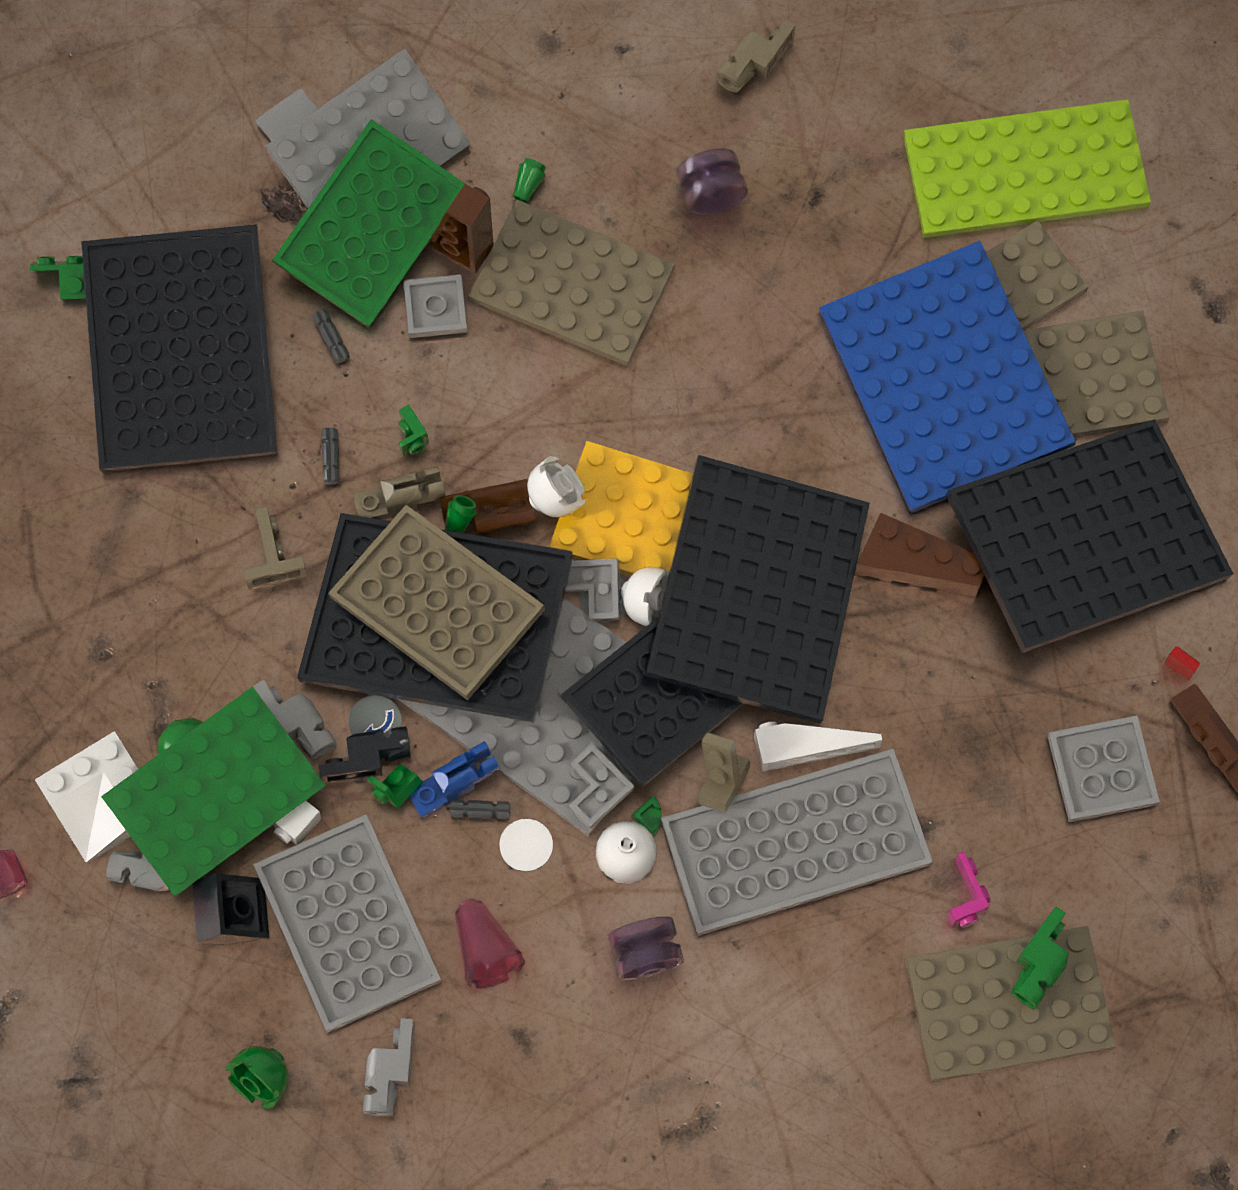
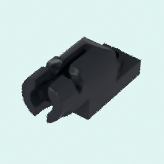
[319,726,411,784]

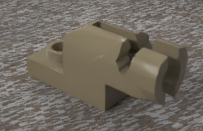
[716,20,796,93]
[352,466,445,520]

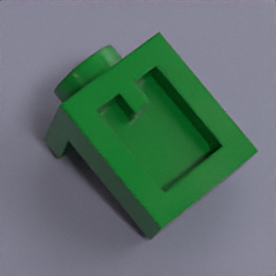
[398,404,429,457]
[367,764,423,808]

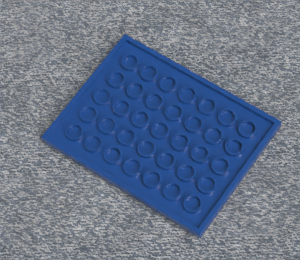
[819,241,1076,513]

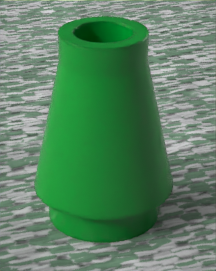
[512,158,546,203]
[445,495,477,533]

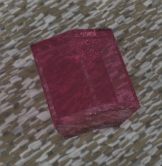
[0,849,28,899]

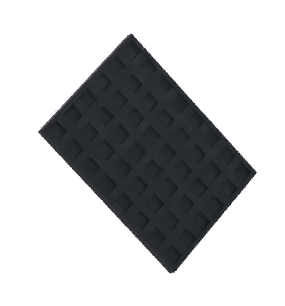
[946,419,1233,653]
[645,455,870,724]

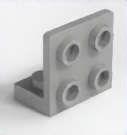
[256,89,318,141]

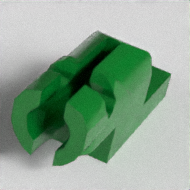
[1011,906,1069,1009]

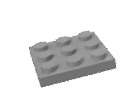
[1047,715,1160,822]

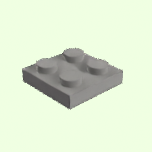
[403,274,467,338]

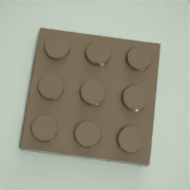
[986,220,1088,330]

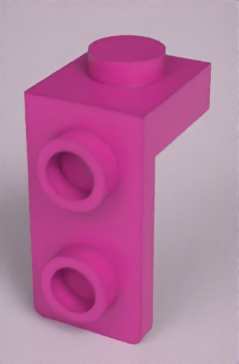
[947,851,991,928]

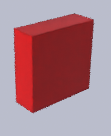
[1165,646,1200,680]

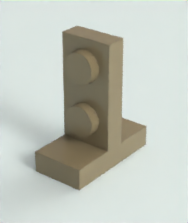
[244,506,307,589]
[697,733,750,813]

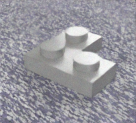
[565,558,621,621]
[568,743,634,830]

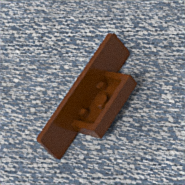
[440,479,536,532]
[1171,684,1238,793]

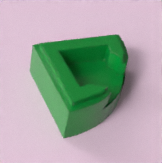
[631,795,662,838]

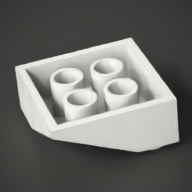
[35,731,138,864]

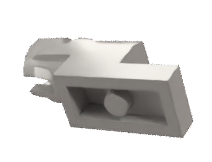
[253,680,337,760]
[106,850,169,891]
[362,1018,415,1116]

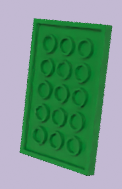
[272,119,467,328]
[101,686,326,897]

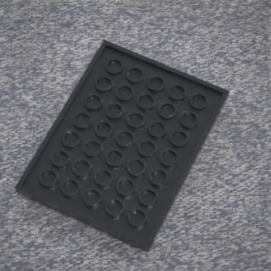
[81,224,278,472]
[297,513,573,723]

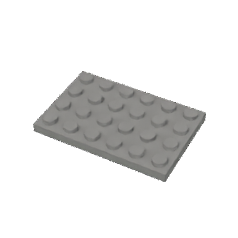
[264,48,471,208]
[253,814,441,1033]

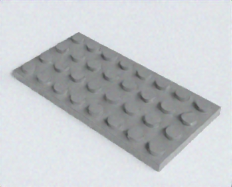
[661,748,933,936]

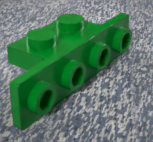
[30,256,86,299]

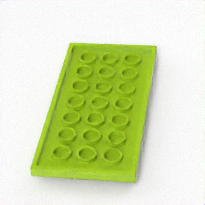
[903,99,1151,238]

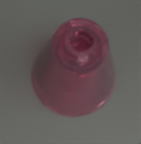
[455,899,525,989]

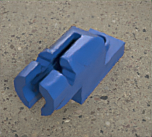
[409,741,500,819]

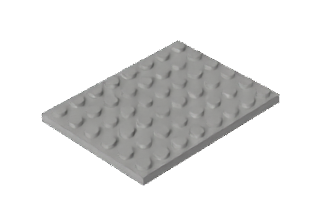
[398,598,633,837]

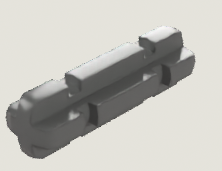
[313,309,350,364]
[322,428,339,485]
[450,799,510,819]

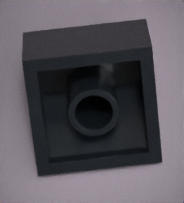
[193,873,269,945]

